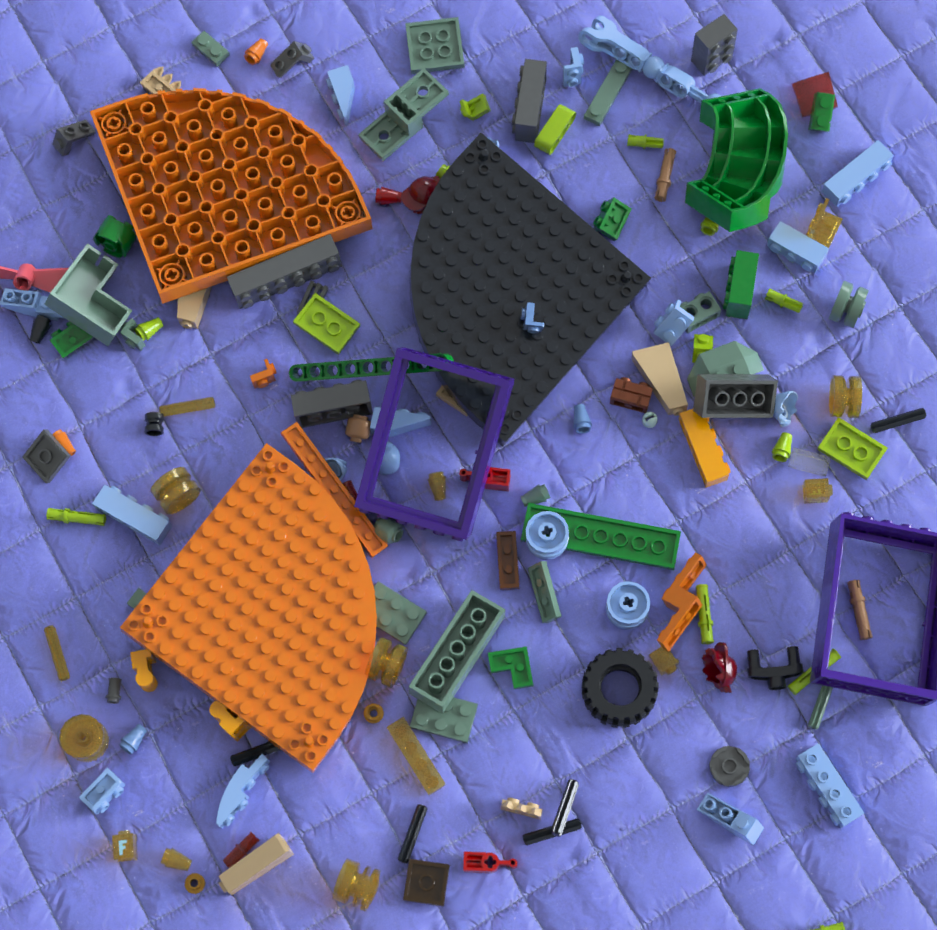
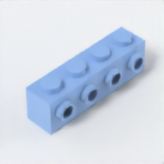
[795,744,864,828]

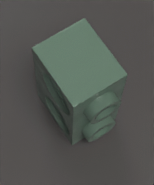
[680,291,721,334]

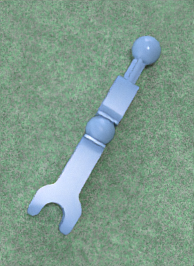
[579,16,721,103]

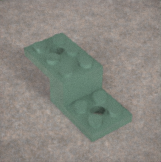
[358,68,449,161]

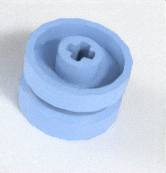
[526,511,569,560]
[606,581,650,630]

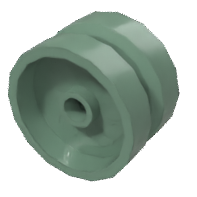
[829,281,869,328]

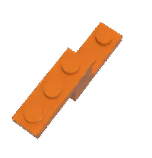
[657,552,707,652]

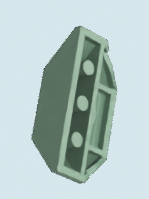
[687,341,764,397]

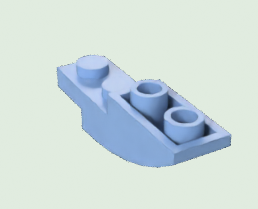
[0,288,64,321]
[216,754,270,828]

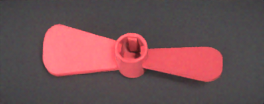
[0,263,68,293]

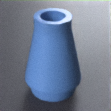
[573,404,592,434]
[119,724,147,755]

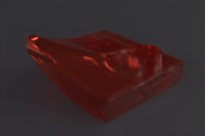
[792,72,838,117]

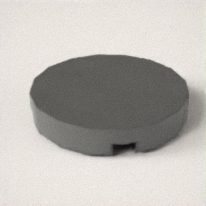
[709,746,750,787]

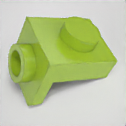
[460,94,491,121]
[692,334,713,363]

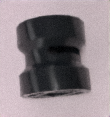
[144,412,164,436]

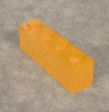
[678,408,730,488]

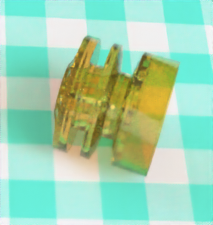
[332,858,380,912]

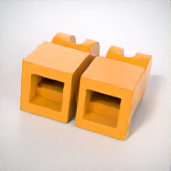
[130,649,158,692]
[209,701,251,742]

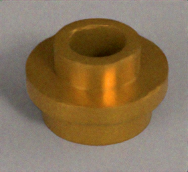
[364,703,384,724]
[185,873,205,894]

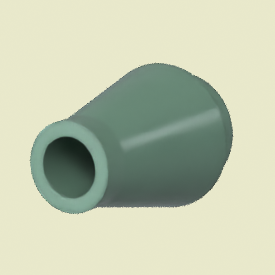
[520,484,551,507]

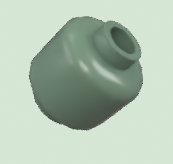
[374,517,404,544]

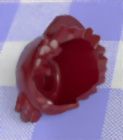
[401,176,440,214]
[702,642,737,693]

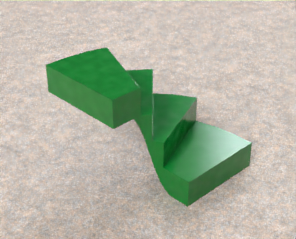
[685,88,788,232]

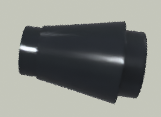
[29,315,51,344]

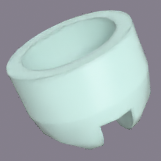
[642,412,658,428]

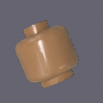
[345,414,371,443]

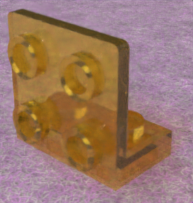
[806,198,843,248]

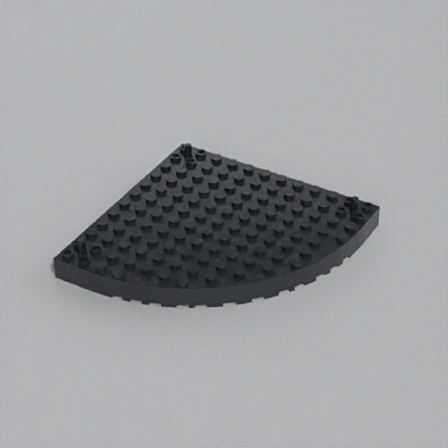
[409,133,651,447]

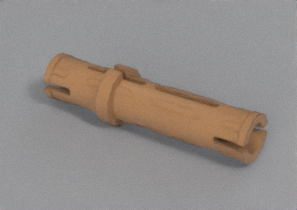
[654,148,676,202]
[847,580,873,640]

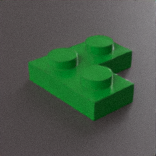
[488,646,533,690]

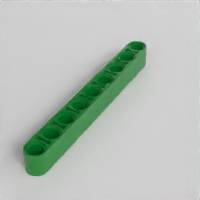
[289,353,454,381]

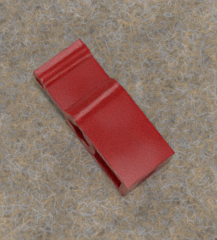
[459,467,511,492]
[463,852,517,873]

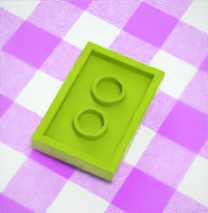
[293,293,360,355]
[817,417,888,480]

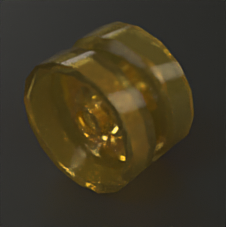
[829,375,862,418]
[150,467,201,514]
[365,637,408,688]
[59,714,109,762]

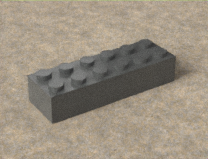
[227,234,342,309]

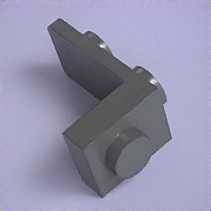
[270,41,314,78]
[52,120,96,156]

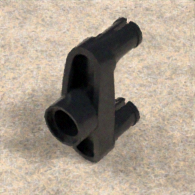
[747,646,804,690]

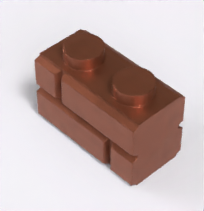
[610,377,653,413]

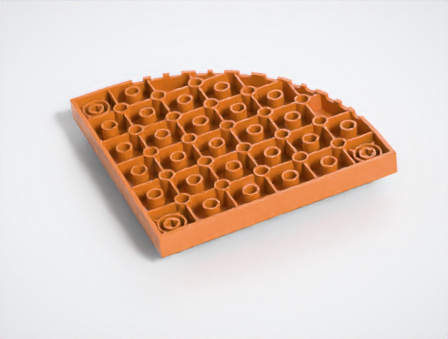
[90,88,373,304]
[120,443,377,773]

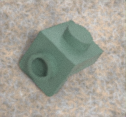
[120,319,146,351]

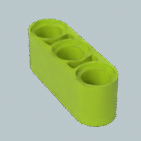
[534,104,576,155]

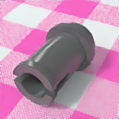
[105,678,122,704]

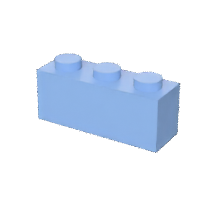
[767,221,829,273]

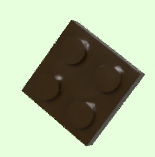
[403,859,450,907]

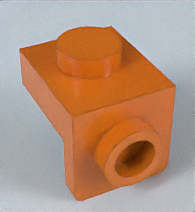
[250,359,277,388]

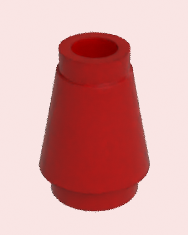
[375,187,402,205]

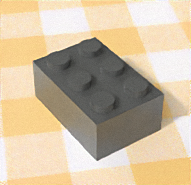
[691,14,738,76]

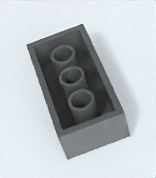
[512,59,547,143]
[693,374,778,418]
[291,380,373,428]

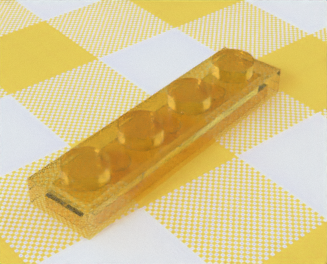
[387,717,446,796]

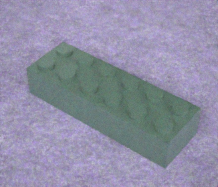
[409,590,505,714]

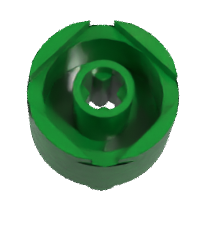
[93,215,137,258]

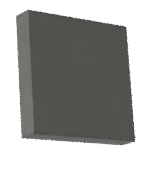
[22,429,71,483]

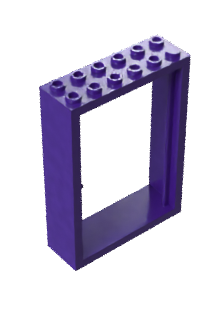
[354,347,515,541]
[810,512,937,706]

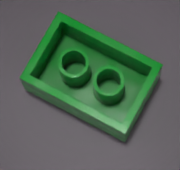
[723,250,759,320]

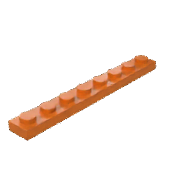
[281,422,388,558]

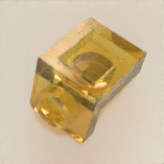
[649,647,679,675]

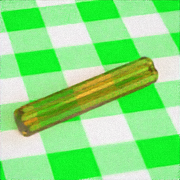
[159,397,215,416]
[44,625,70,681]

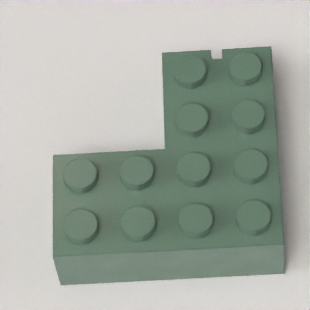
[44,244,132,346]

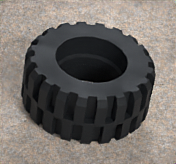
[582,648,659,728]

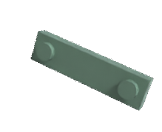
[584,59,632,126]

